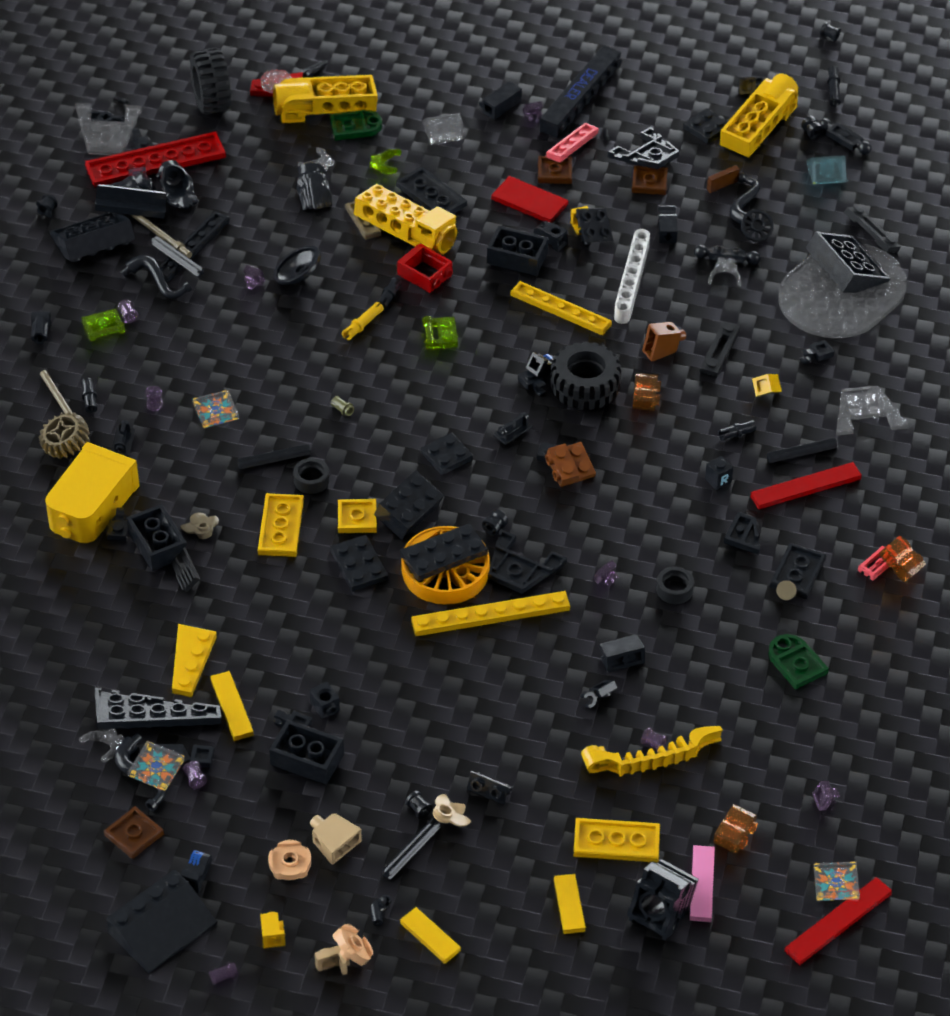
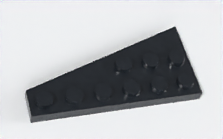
[95,687,221,730]

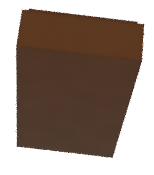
[707,165,739,193]

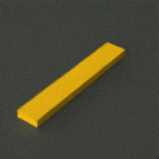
[510,281,612,336]

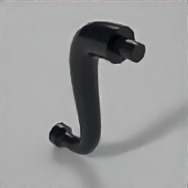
[730,173,760,227]
[120,255,193,299]
[114,734,167,812]

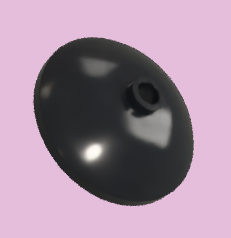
[273,246,321,285]

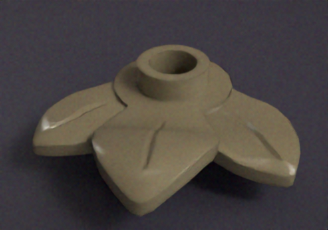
[181,513,219,539]

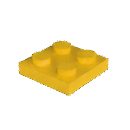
[338,499,377,533]

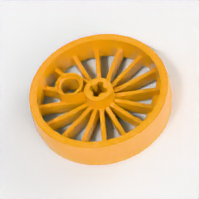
[401,526,490,605]

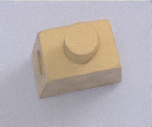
[310,814,362,865]

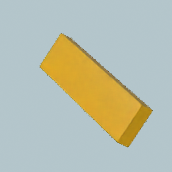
[210,671,254,741]

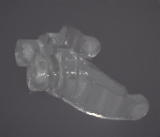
[298,148,335,170]
[708,257,741,287]
[79,729,124,762]

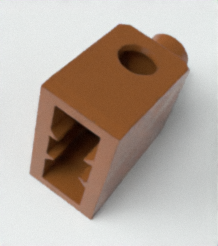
[642,322,686,362]

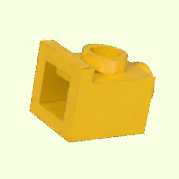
[260,912,285,948]

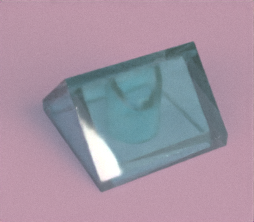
[806,155,847,184]

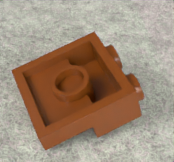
[545,442,596,487]

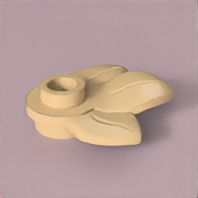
[433,794,471,827]

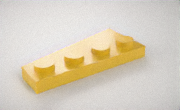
[172,624,217,697]

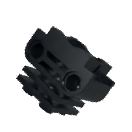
[627,859,699,941]

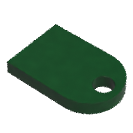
[330,110,382,141]
[768,634,829,690]

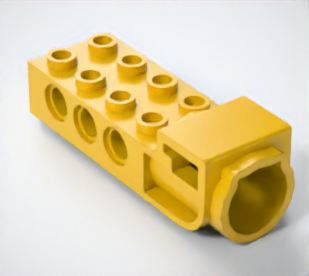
[720,73,799,158]
[273,75,378,123]
[354,184,457,254]

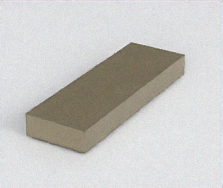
[345,201,381,240]

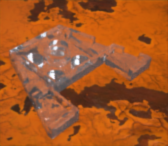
[75,103,142,155]
[836,386,908,435]

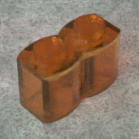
[633,373,661,411]
[879,536,926,582]
[713,804,758,853]

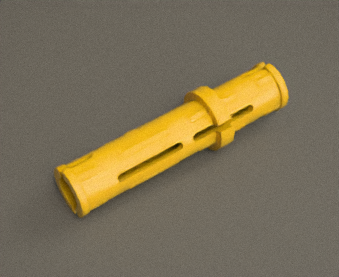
[342,302,384,340]

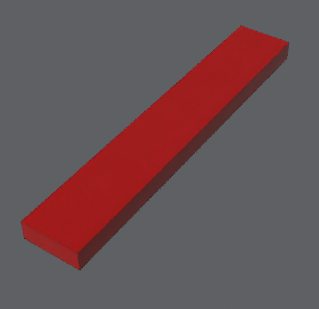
[750,462,862,509]
[785,877,892,965]

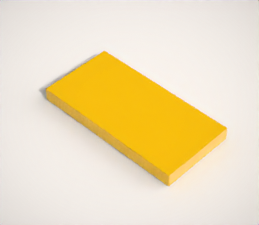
[257,493,304,557]
[573,818,660,863]

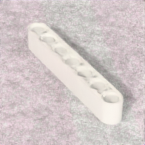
[614,229,650,324]

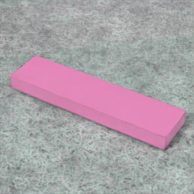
[690,845,715,922]

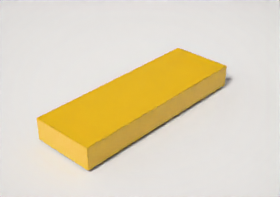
[554,874,585,934]
[400,907,461,964]

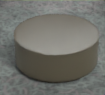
[776,580,797,600]

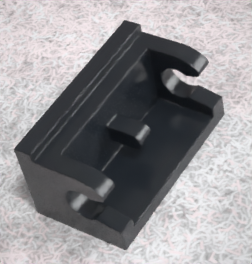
[599,634,645,672]

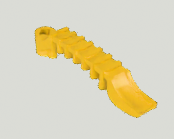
[581,726,723,776]

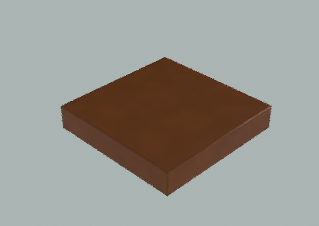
[538,156,572,184]
[632,165,668,195]
[104,806,164,859]

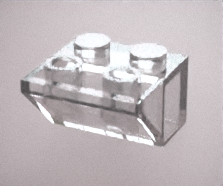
[423,113,463,144]

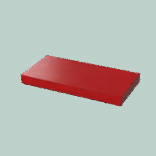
[491,176,568,223]

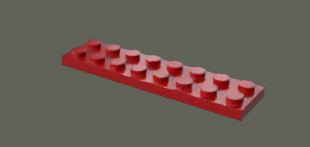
[85,132,226,188]

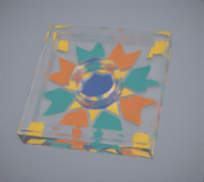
[192,390,239,428]
[128,741,185,791]
[813,862,860,901]

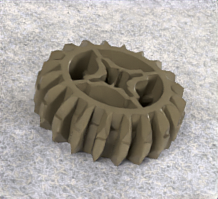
[39,411,90,459]

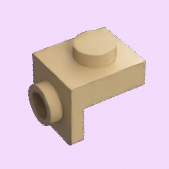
[315,945,350,975]

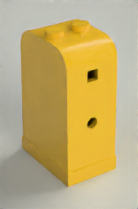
[45,442,139,543]

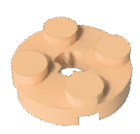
[268,840,311,880]
[333,924,373,966]

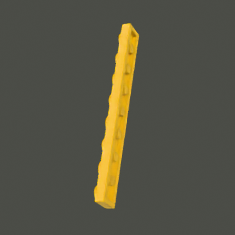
[411,591,570,636]

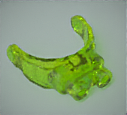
[370,149,402,175]

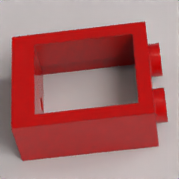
[397,243,453,293]

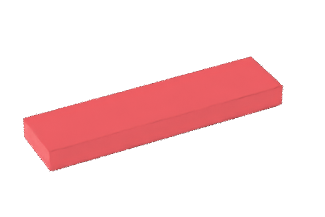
[546,123,599,163]

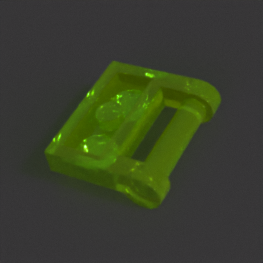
[81,309,125,341]
[422,316,458,349]

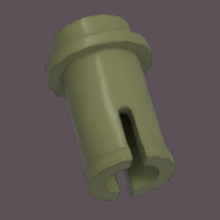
[331,396,354,416]

